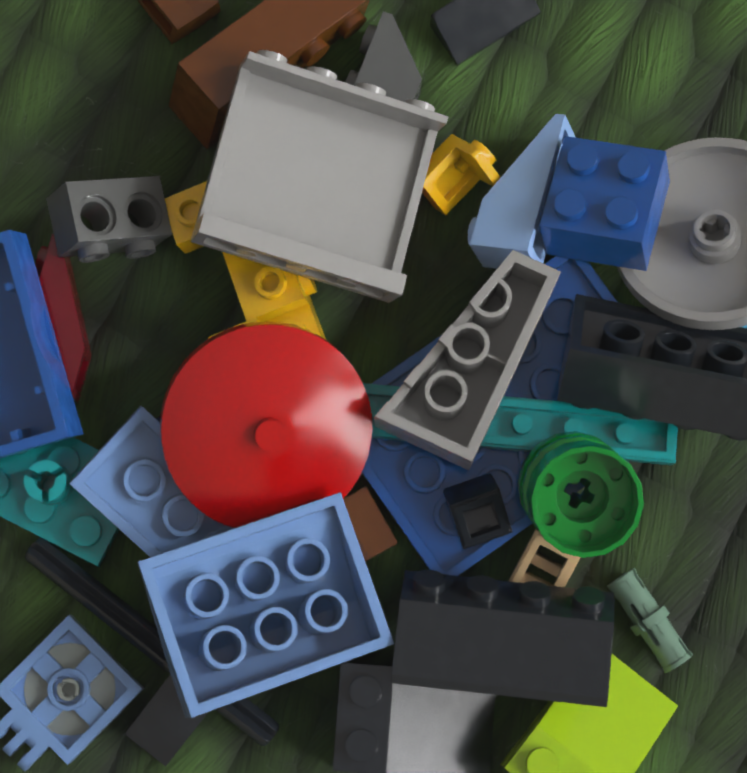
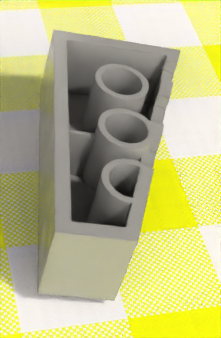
[375,250,561,470]

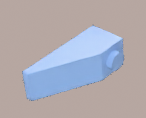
[468,114,576,269]

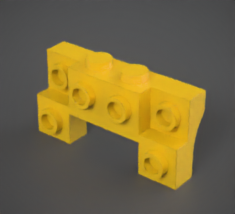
[164,181,326,340]

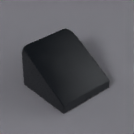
[443,473,512,549]

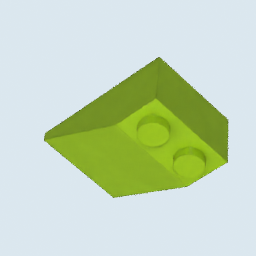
[500,654,678,773]

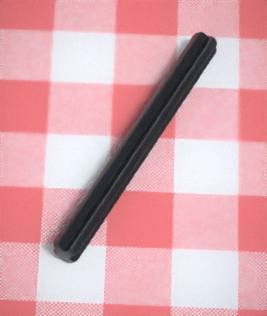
[24,538,280,746]

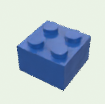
[539,136,670,271]

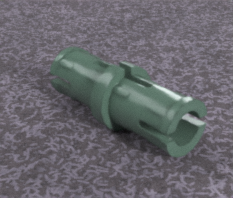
[607,568,693,673]

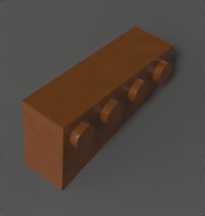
[168,0,370,150]

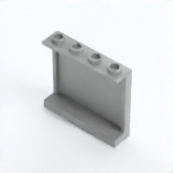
[190,50,448,303]

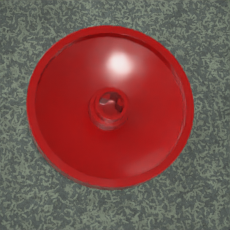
[160,321,373,528]

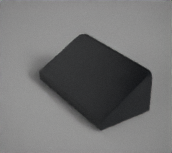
[430,0,541,66]

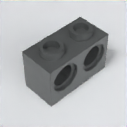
[46,176,172,263]

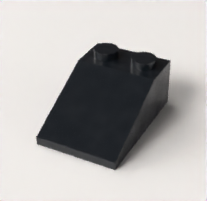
[333,662,495,773]

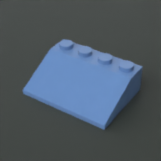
[137,492,394,718]

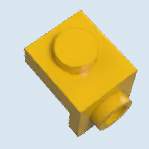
[422,134,501,215]

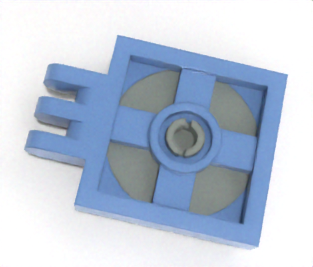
[0,615,145,772]

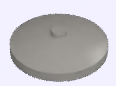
[617,137,747,330]

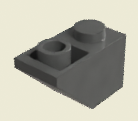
[345,11,422,102]

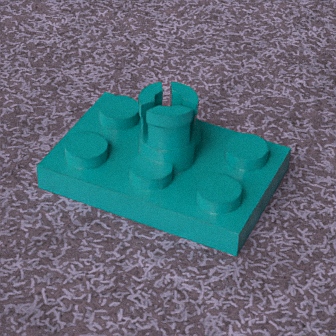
[0,437,119,567]

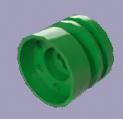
[517,431,644,558]

